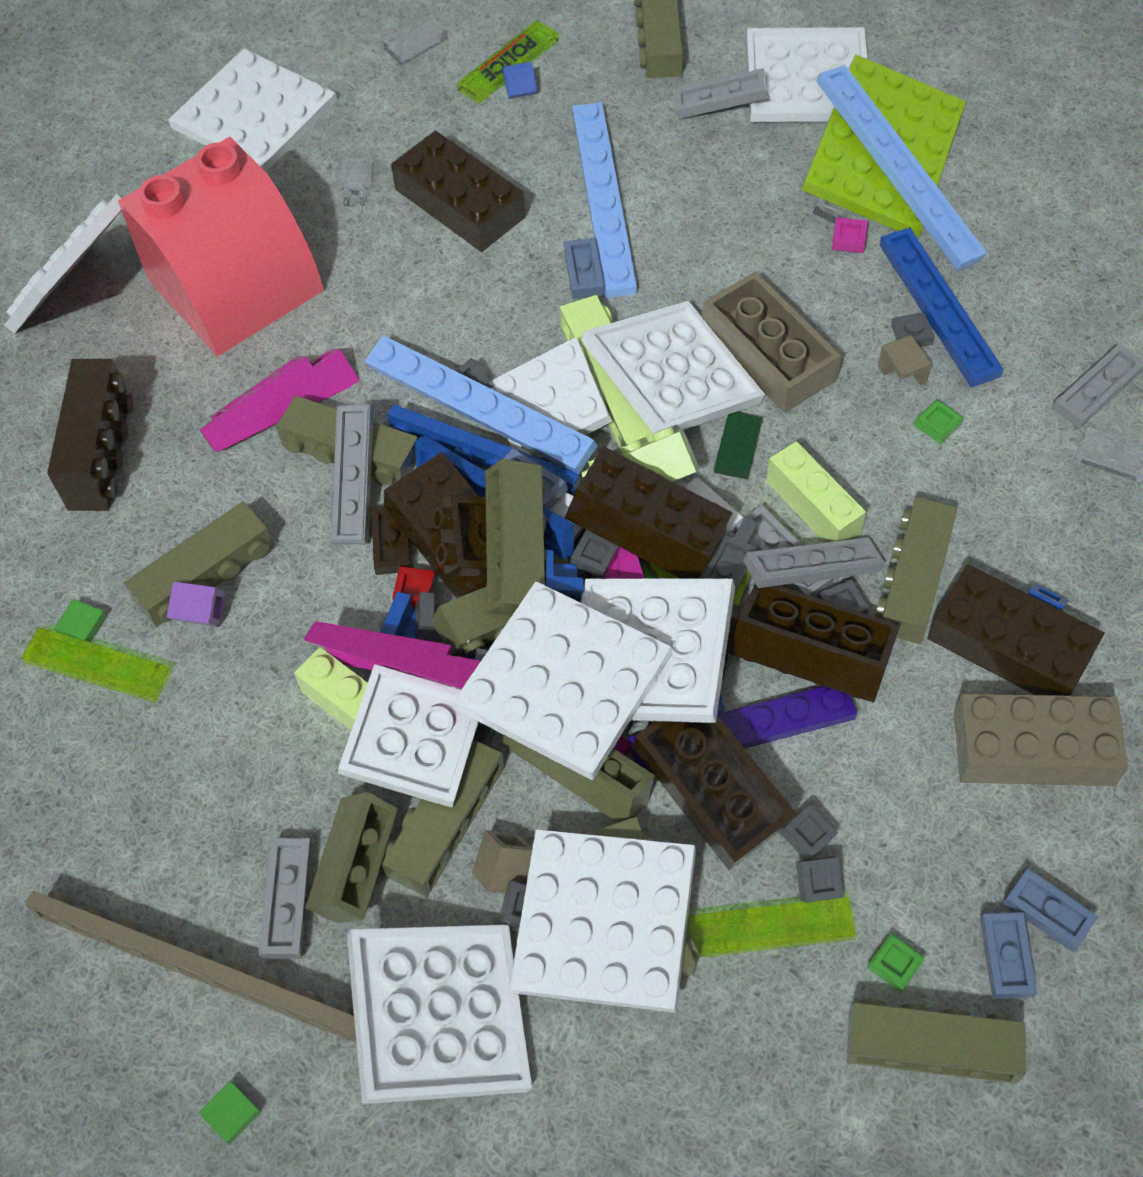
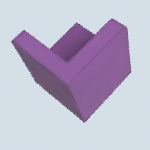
[167,582,226,627]

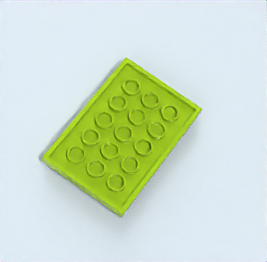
[801,54,966,238]

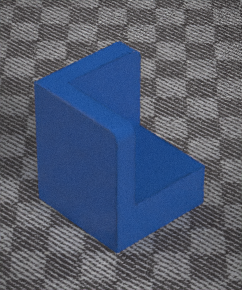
[544,550,583,602]

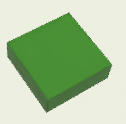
[914,399,964,444]
[54,599,107,646]
[867,933,926,993]
[198,1081,261,1145]

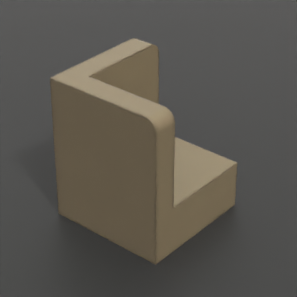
[878,335,932,386]
[472,830,533,893]

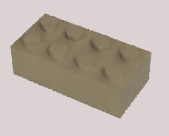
[702,271,841,413]
[954,694,1128,786]

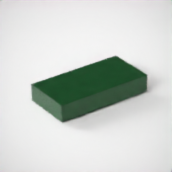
[714,412,762,479]

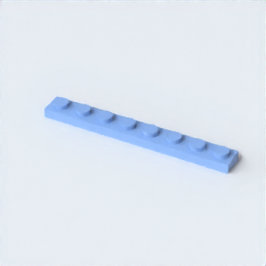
[817,65,987,271]
[572,102,637,298]
[364,335,597,475]

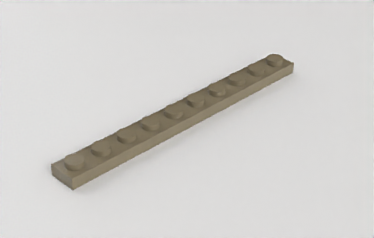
[25,891,356,1043]

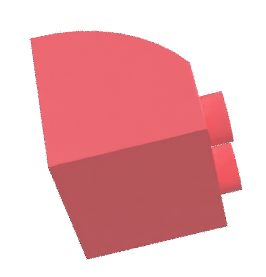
[118,137,324,357]

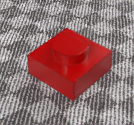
[392,567,436,607]

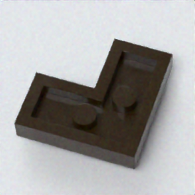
[371,507,411,575]

